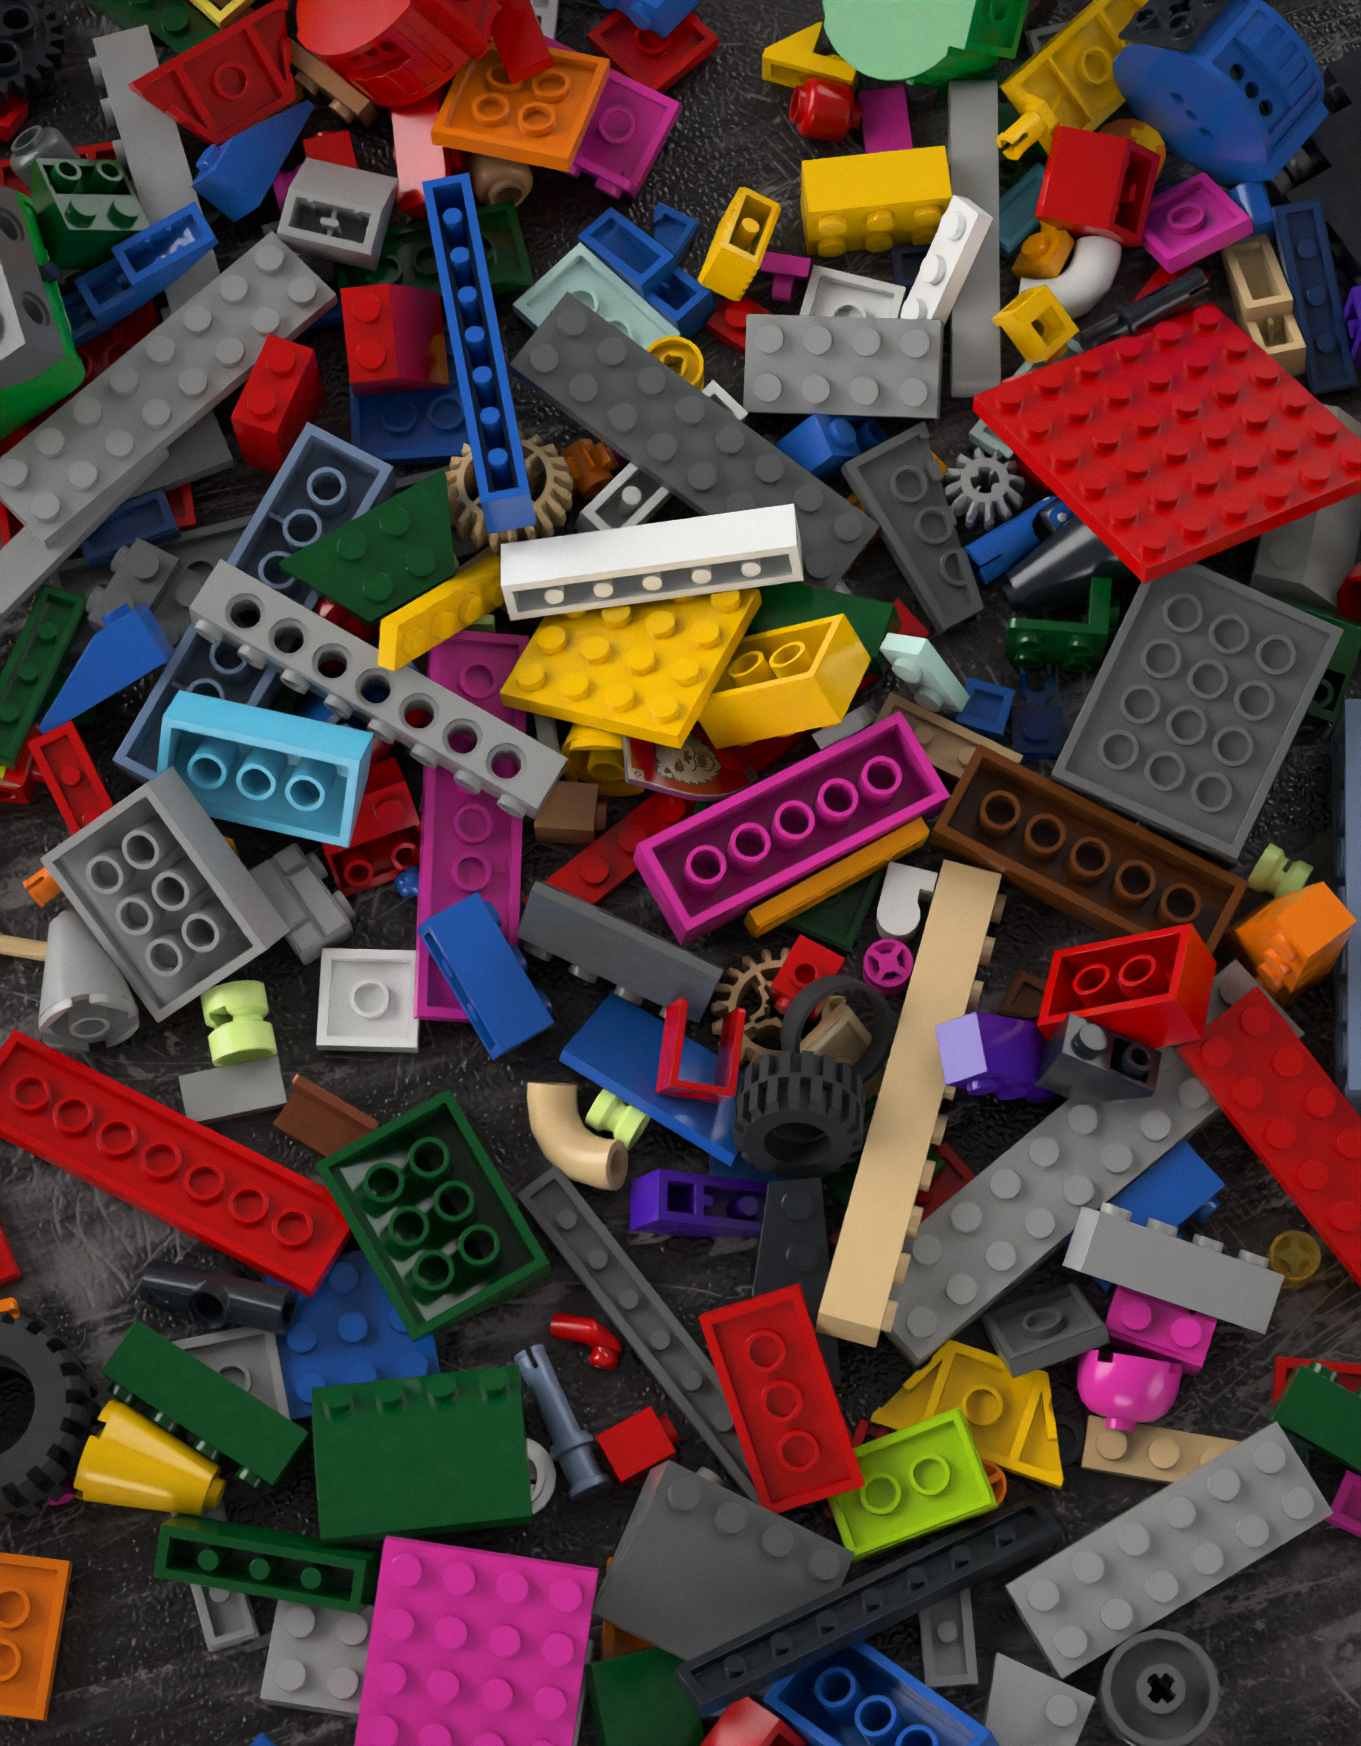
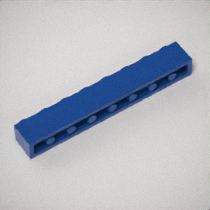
[422,173,537,534]

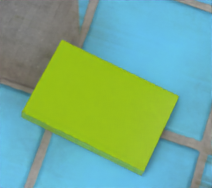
[827,1407,999,1564]

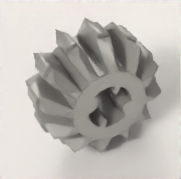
[943,447,1025,532]

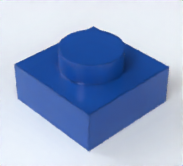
[955,677,1016,741]

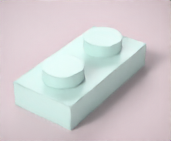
[879,633,970,712]

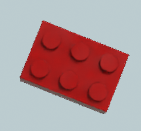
[1037,923,1217,1048]

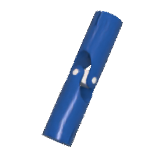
[963,496,1075,585]

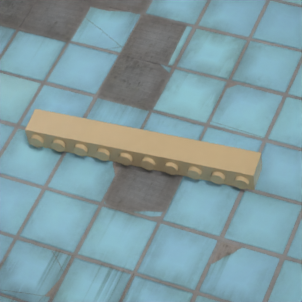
[815,859,1007,1348]

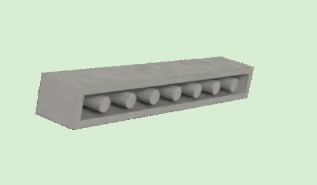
[88,25,220,321]

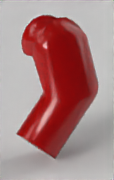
[550,1313,622,1370]

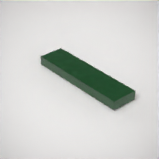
[0,584,89,771]

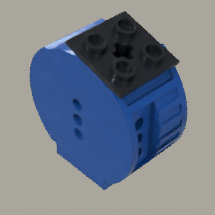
[1113,0,1330,185]

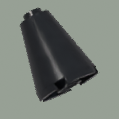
[1002,514,1142,617]

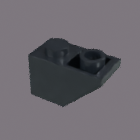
[1036,1013,1162,1104]

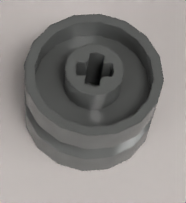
[1095,1629,1220,1746]

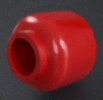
[789,76,862,143]

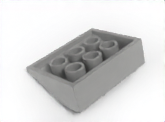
[40,766,290,1023]

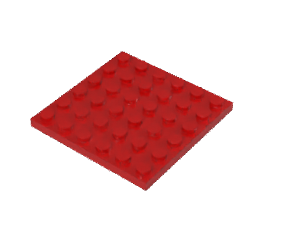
[973,302,1361,584]

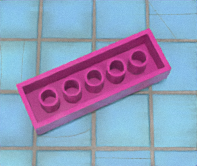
[633,711,950,946]

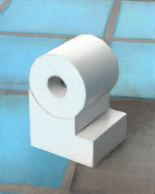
[876,861,938,944]

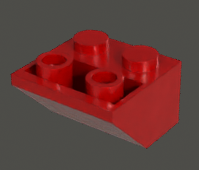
[1034,126,1161,248]
[320,757,421,897]

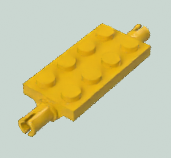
[996,0,1148,160]

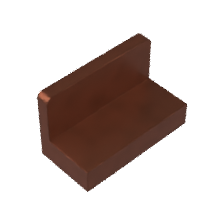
[273,1073,383,1158]

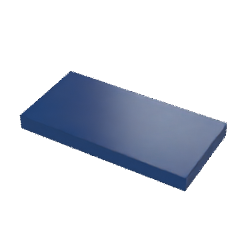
[559,991,745,1167]

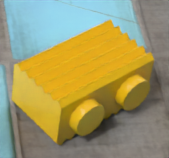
[697,187,781,301]

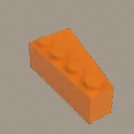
[1220,881,1357,1010]

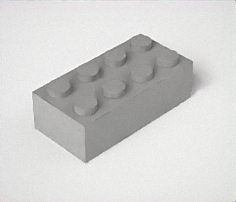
[743,314,944,419]

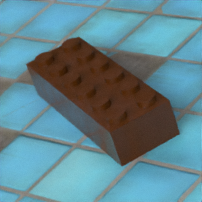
[929,744,1249,955]

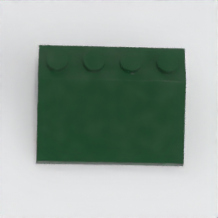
[314,1089,552,1342]
[312,1365,533,1547]

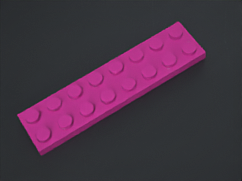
[413,630,529,1023]

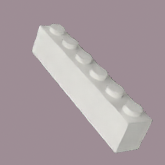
[501,504,804,621]

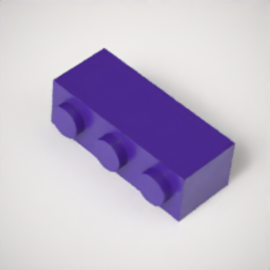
[935,1011,1057,1105]

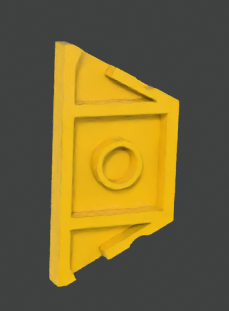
[870,1339,1064,1490]

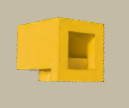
[991,284,1080,365]

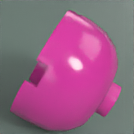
[1076,1350,1183,1432]

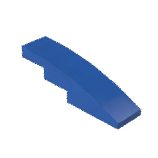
[62,201,219,349]

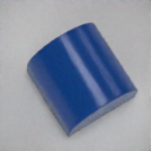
[1227,181,1274,241]

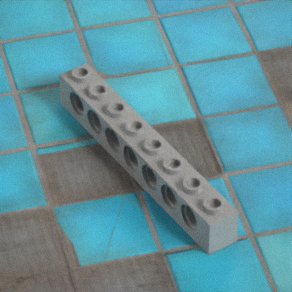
[189,559,568,820]

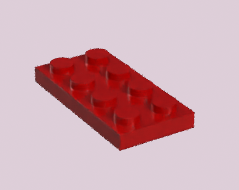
[699,1283,866,1514]

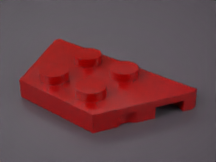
[128,0,296,146]

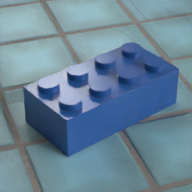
[763,1640,1000,1746]

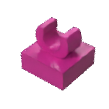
[761,252,813,303]

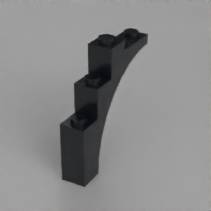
[1282,47,1361,291]

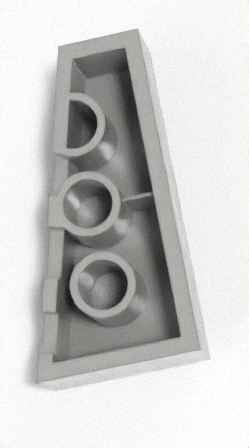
[982,1652,1096,1746]

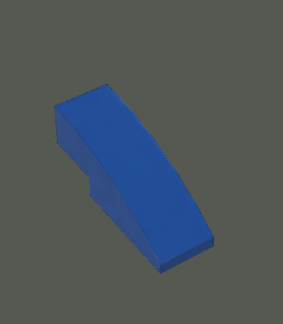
[577,207,716,340]

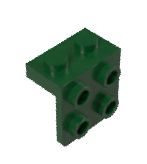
[1004,577,1120,673]

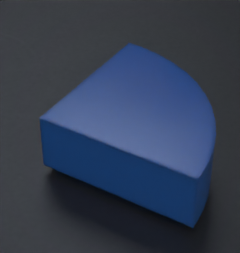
[653,202,700,264]

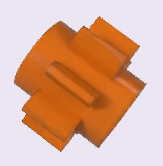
[560,439,619,499]

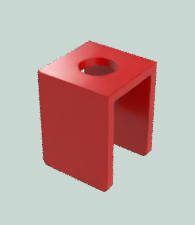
[655,998,746,1104]

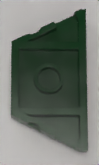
[278,469,455,627]

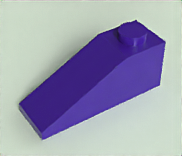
[630,1169,768,1238]

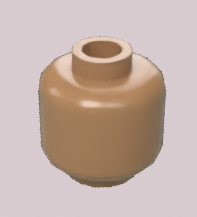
[467,153,533,207]

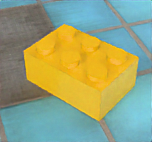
[800,145,952,257]
[697,613,871,749]

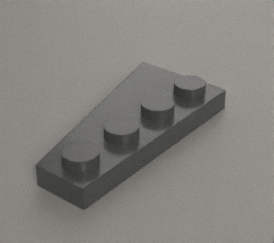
[840,421,984,635]

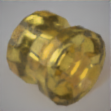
[1265,1230,1321,1289]

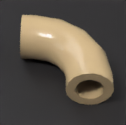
[527,1082,628,1191]

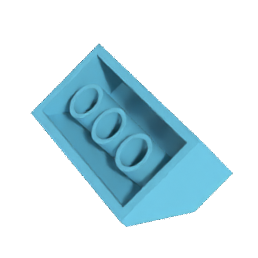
[156,690,374,848]

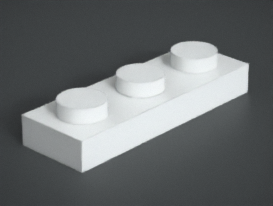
[899,195,993,326]

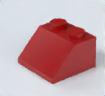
[340,283,450,397]

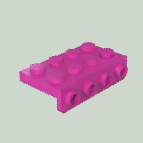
[544,35,683,199]

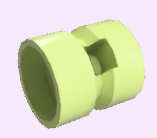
[200,980,278,1067]

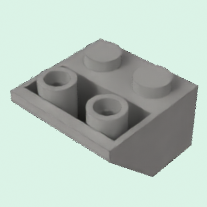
[277,157,399,271]

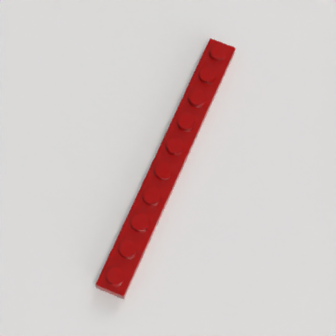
[521,598,930,908]

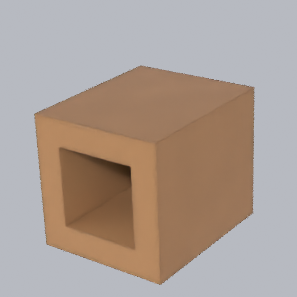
[534,781,608,846]

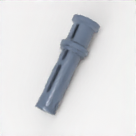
[514,1344,613,1502]

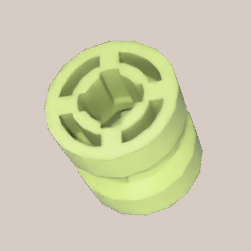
[1247,843,1314,898]
[585,1088,651,1150]

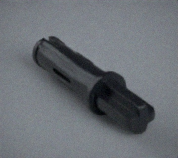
[1078,267,1210,352]

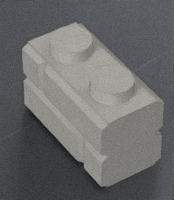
[248,843,355,965]

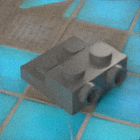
[86,537,207,669]

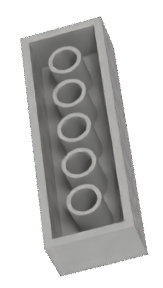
[1002,1421,1333,1679]
[260,1599,595,1746]

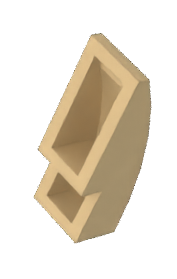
[1220,233,1306,376]

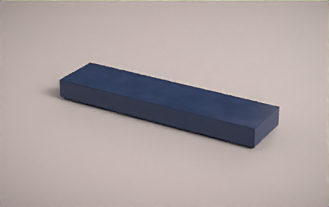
[1271,198,1358,396]

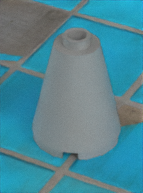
[38,908,139,1053]

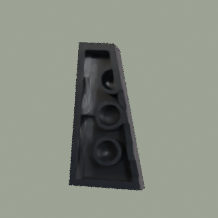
[751,1177,842,1386]

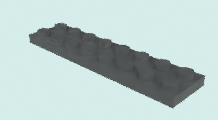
[507,291,880,591]

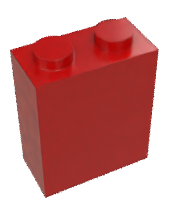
[231,334,325,475]

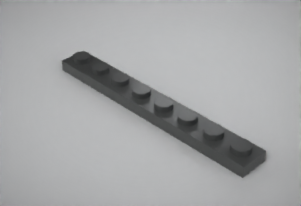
[516,1165,778,1514]

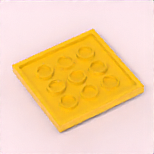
[499,588,762,749]

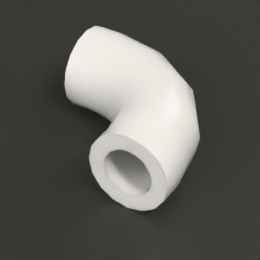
[1019,236,1122,327]

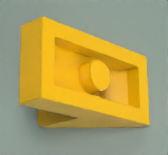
[762,22,857,93]

